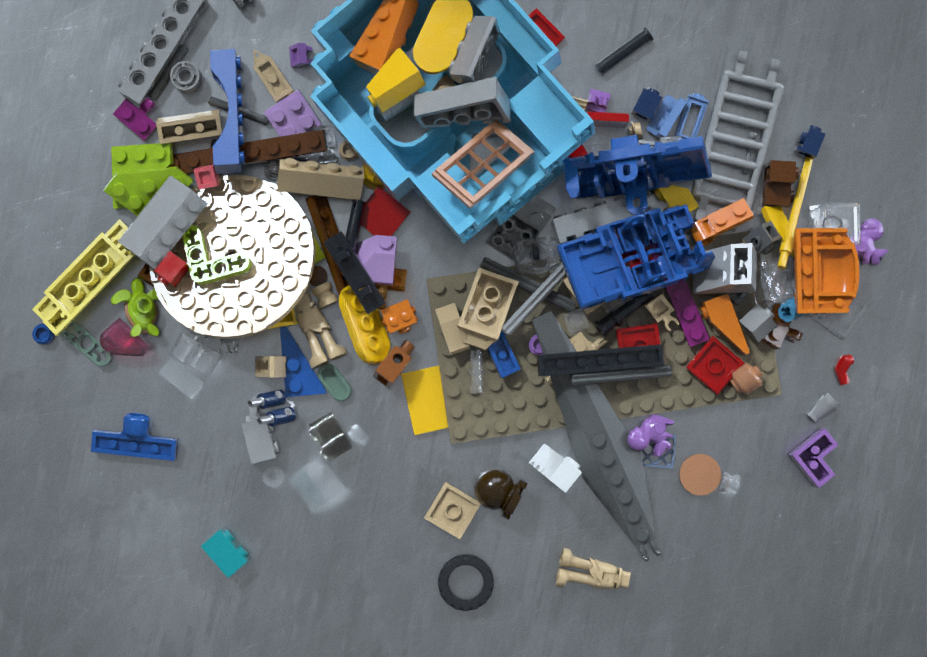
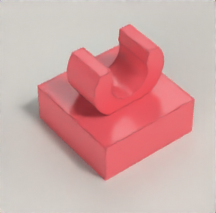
[193,165,220,189]

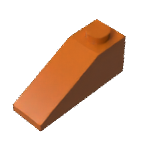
[700,293,750,355]

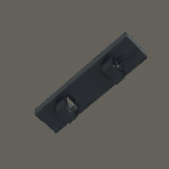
[323,231,386,314]

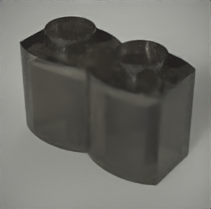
[308,412,353,461]

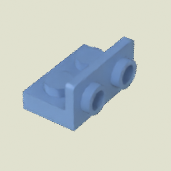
[646,95,687,140]

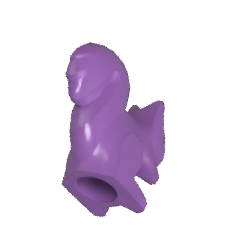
[850,218,888,265]
[628,414,674,457]

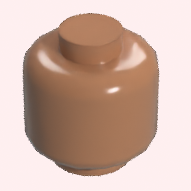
[731,363,763,395]

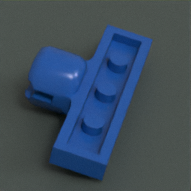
[91,413,177,461]

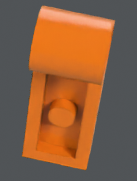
[689,198,754,247]

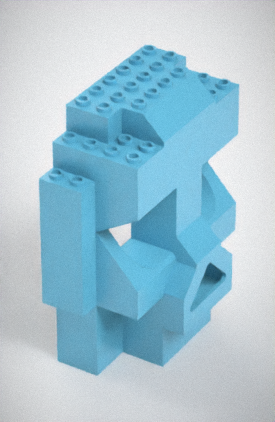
[310,0,595,244]

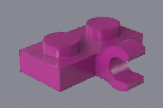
[113,97,157,142]

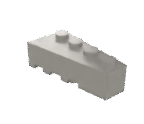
[414,77,511,128]
[551,195,635,245]

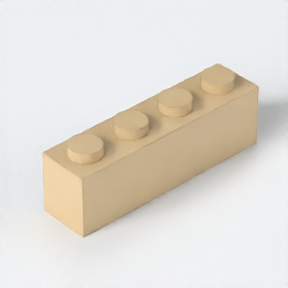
[277,158,364,200]

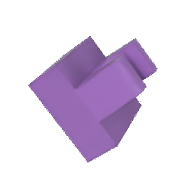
[289,43,313,68]
[585,89,611,112]

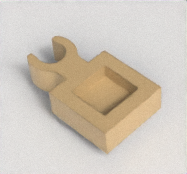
[644,293,679,331]

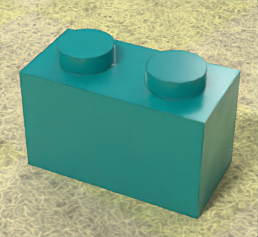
[201,529,249,578]

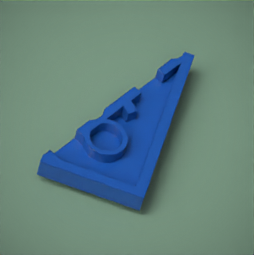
[280,326,326,397]

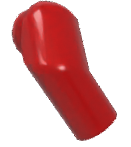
[835,354,854,386]

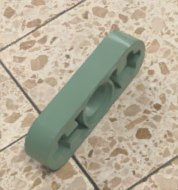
[61,321,113,366]

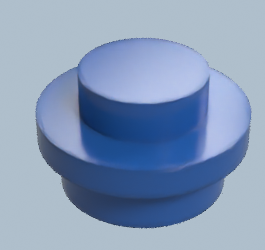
[32,324,54,345]

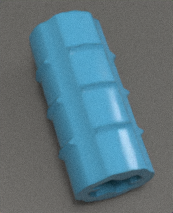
[778,297,807,322]

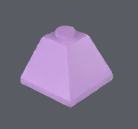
[355,235,397,286]

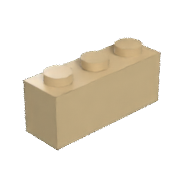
[156,109,223,144]

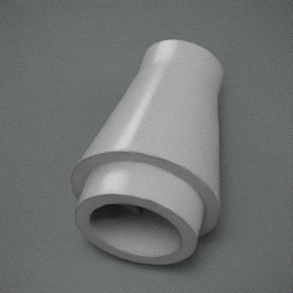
[808,393,840,423]

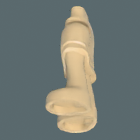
[295,293,348,369]
[555,548,631,590]

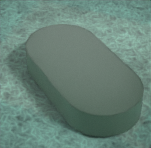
[318,364,352,401]

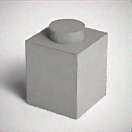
[739,304,777,343]

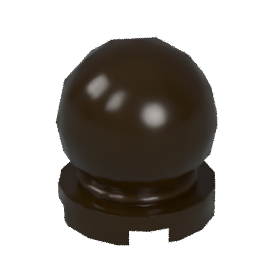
[474,469,528,520]

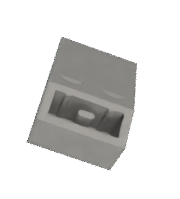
[485,195,556,265]
[693,243,757,294]

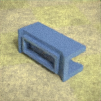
[672,93,709,142]

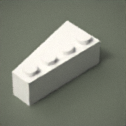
[529,444,582,493]

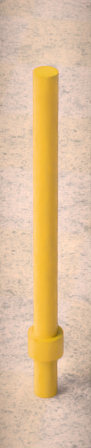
[777,157,813,270]

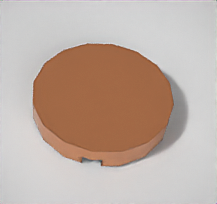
[679,454,721,496]

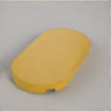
[413,0,473,75]
[339,285,391,365]

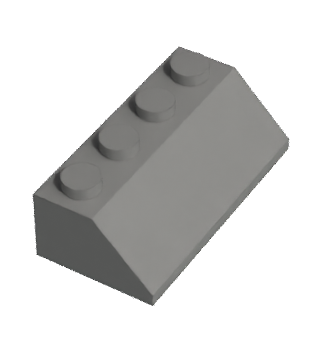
[118,175,208,269]

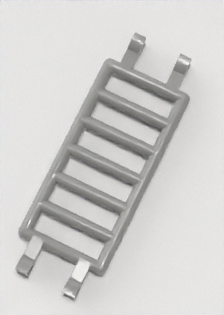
[691,51,784,231]

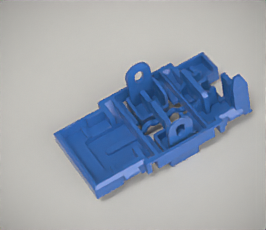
[563,135,712,215]
[556,204,715,310]

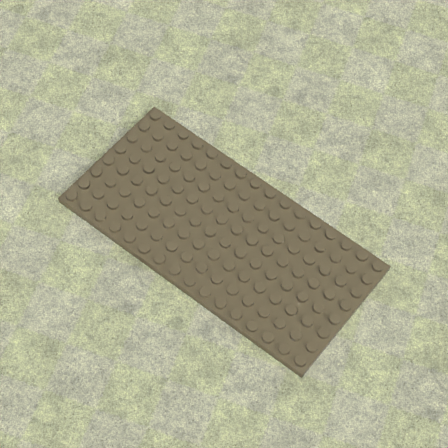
[426,231,782,444]

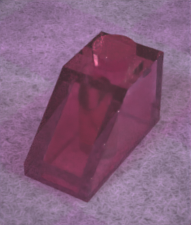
[99,318,149,356]

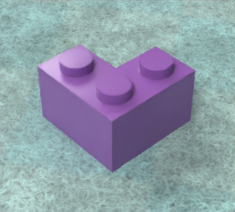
[788,428,838,488]

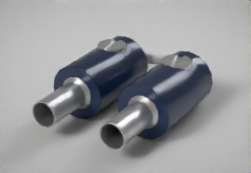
[248,389,295,427]

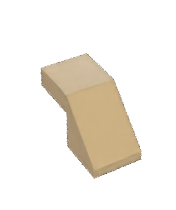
[435,303,470,355]

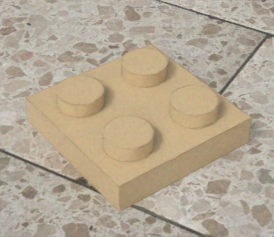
[424,482,481,539]

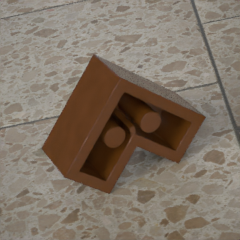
[762,160,799,208]

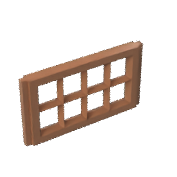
[431,120,535,209]

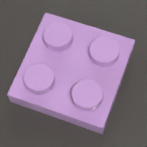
[264,89,322,136]

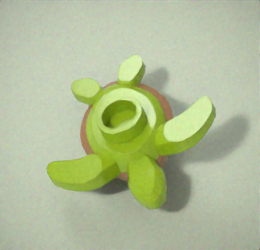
[111,277,160,338]

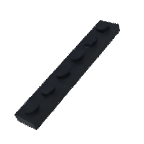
[537,344,664,376]

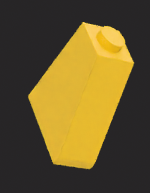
[366,48,426,113]

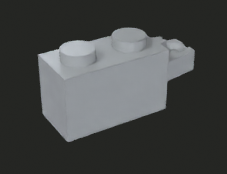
[241,406,280,464]

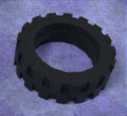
[438,554,494,611]

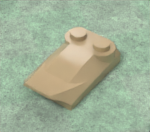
[458,268,519,350]

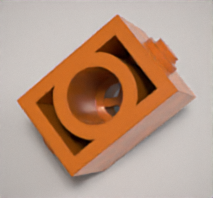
[381,299,418,334]

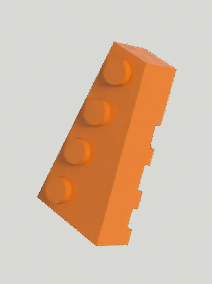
[349,0,419,75]

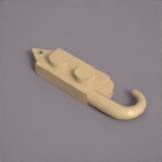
[253,50,294,103]

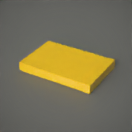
[401,366,448,435]

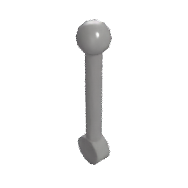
[743,132,757,174]

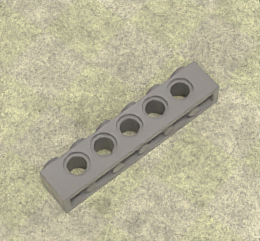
[118,0,208,106]

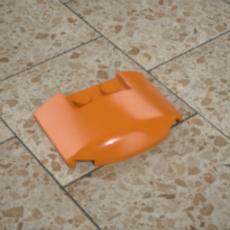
[793,228,860,314]

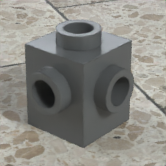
[743,221,782,255]

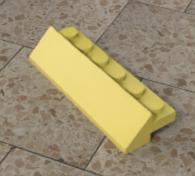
[32,219,135,336]

